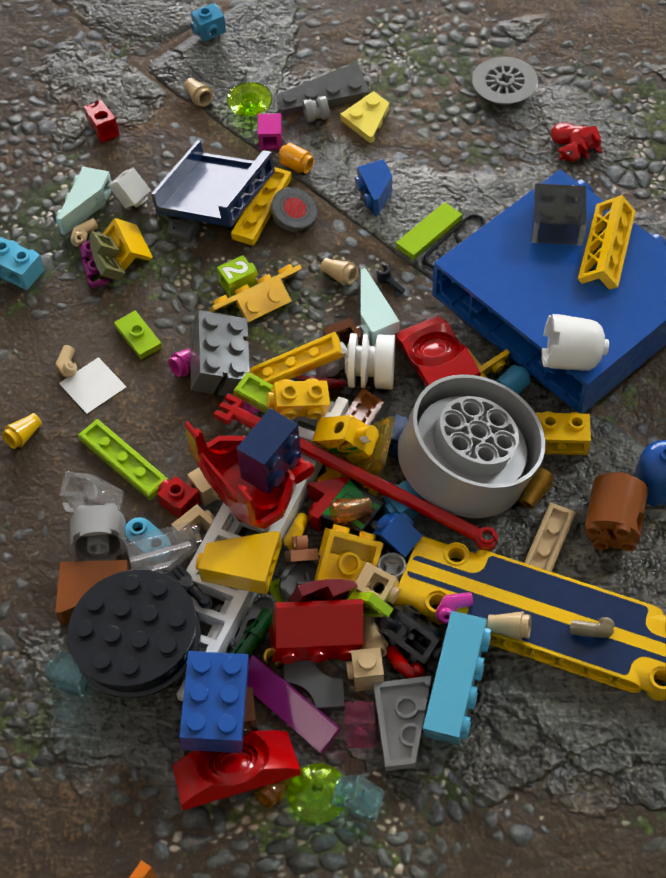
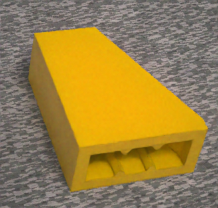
[196,531,282,595]

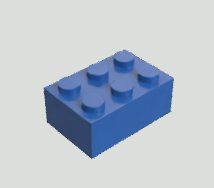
[179,651,249,753]

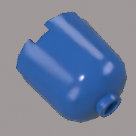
[633,440,666,507]

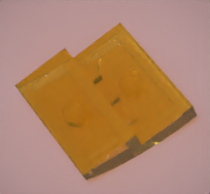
[354,416,395,485]

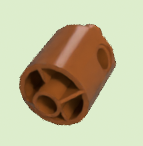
[584,472,648,551]

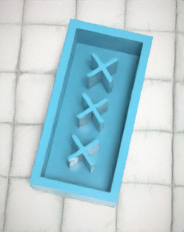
[423,611,491,746]

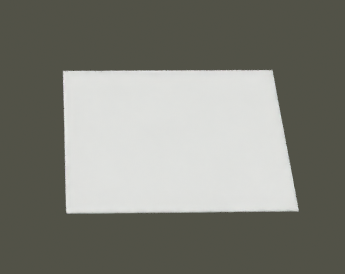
[59,357,126,413]

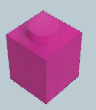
[258,113,283,151]

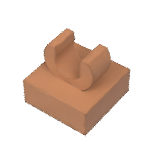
[284,535,319,562]

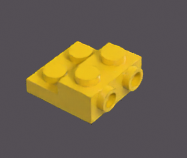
[314,524,383,581]

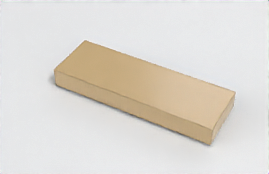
[524,502,576,572]

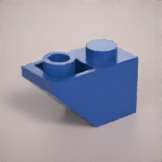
[355,159,392,216]

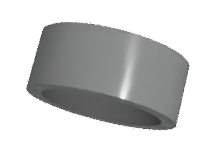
[398,375,545,518]

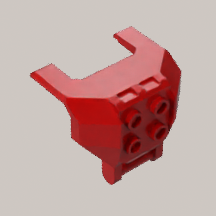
[185,421,315,529]

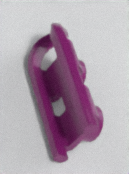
[79,240,110,288]

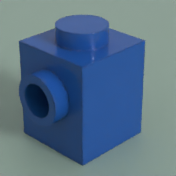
[373,513,423,557]

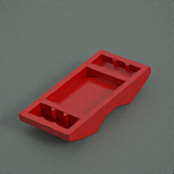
[393,316,481,387]
[172,730,302,810]

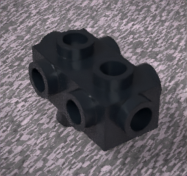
[379,604,445,664]

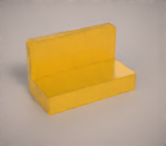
[102,218,153,271]

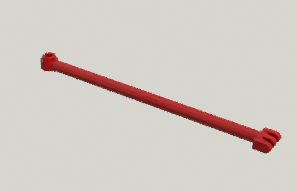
[213,394,498,551]

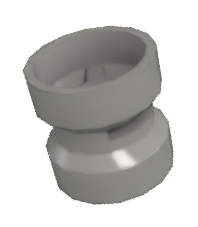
[302,96,330,123]
[378,553,406,588]

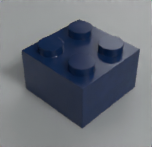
[236,408,302,494]

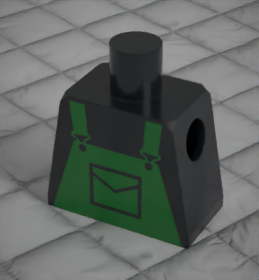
[321,479,383,536]

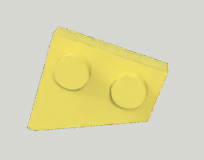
[340,91,389,143]

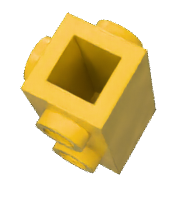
[267,379,330,420]

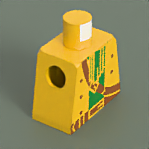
[312,415,379,464]

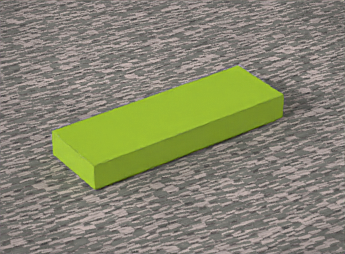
[396,202,462,261]

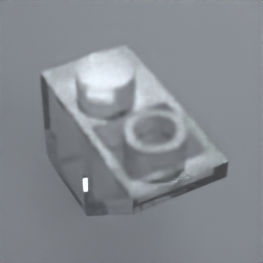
[60,472,124,512]

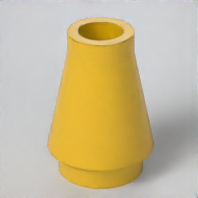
[2,413,42,449]

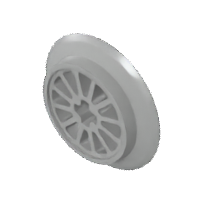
[472,57,538,105]

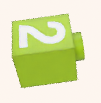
[217,255,258,297]

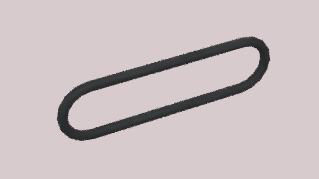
[424,214,486,268]

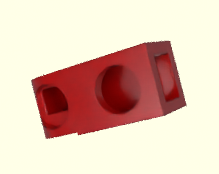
[83,100,120,143]

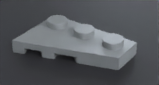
[373,676,431,771]

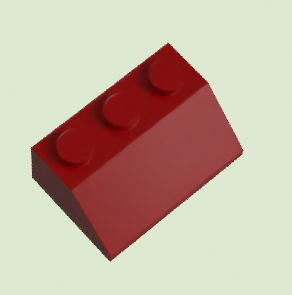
[269,599,363,664]

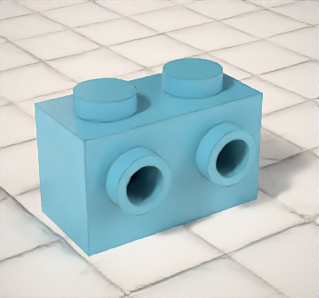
[0,237,44,290]

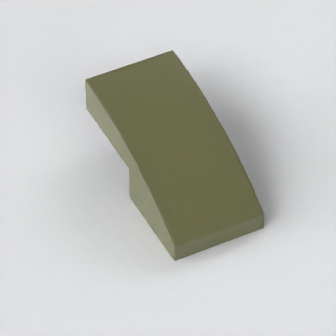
[90,231,126,281]

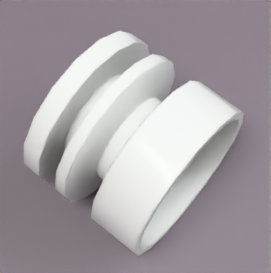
[345,333,395,390]

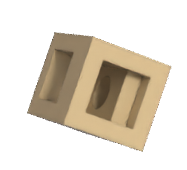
[355,562,401,604]

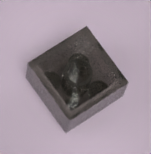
[532,183,587,245]

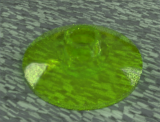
[227,82,272,116]
[287,763,348,823]

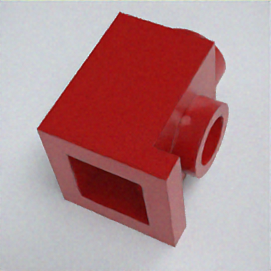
[157,476,202,519]

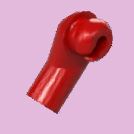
[386,646,425,679]

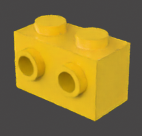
[536,411,591,455]

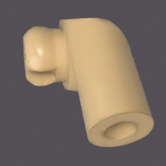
[70,218,98,247]
[55,345,77,378]

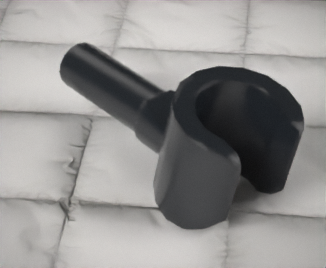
[376,264,405,294]

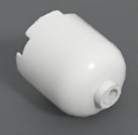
[542,314,609,371]

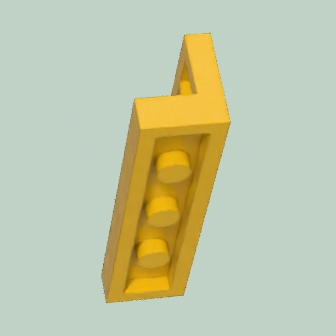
[578,195,636,290]

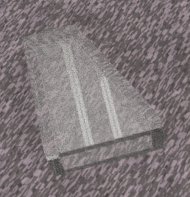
[124,521,202,574]

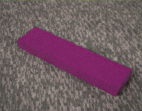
[247,655,341,753]

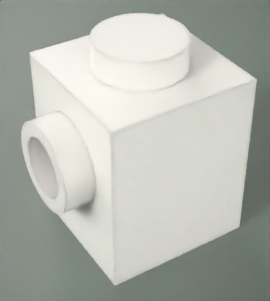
[108,168,151,208]

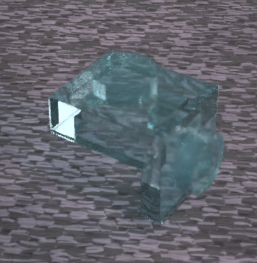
[332,775,386,820]

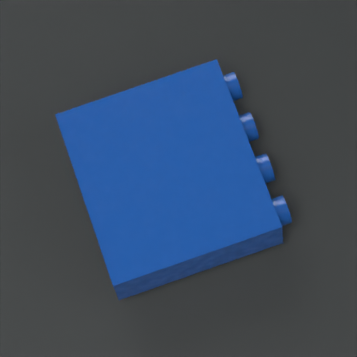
[432,169,666,414]

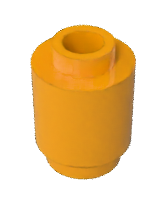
[278,143,314,174]

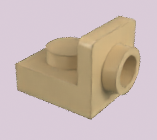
[172,505,215,544]

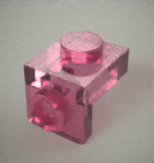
[345,701,375,748]

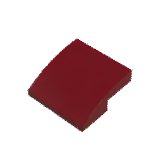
[286,579,358,602]

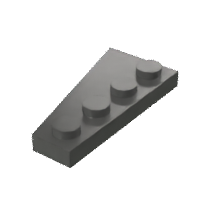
[276,61,369,116]

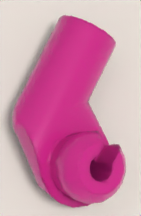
[436,592,473,624]

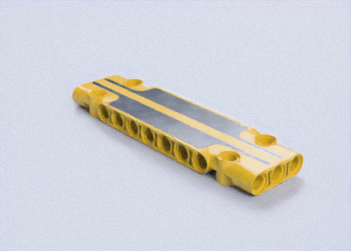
[393,536,666,701]

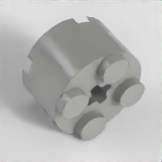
[70,503,126,561]

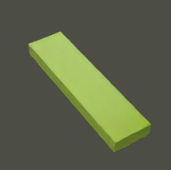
[78,419,169,500]

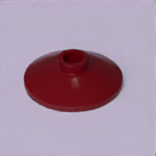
[296,375,348,390]

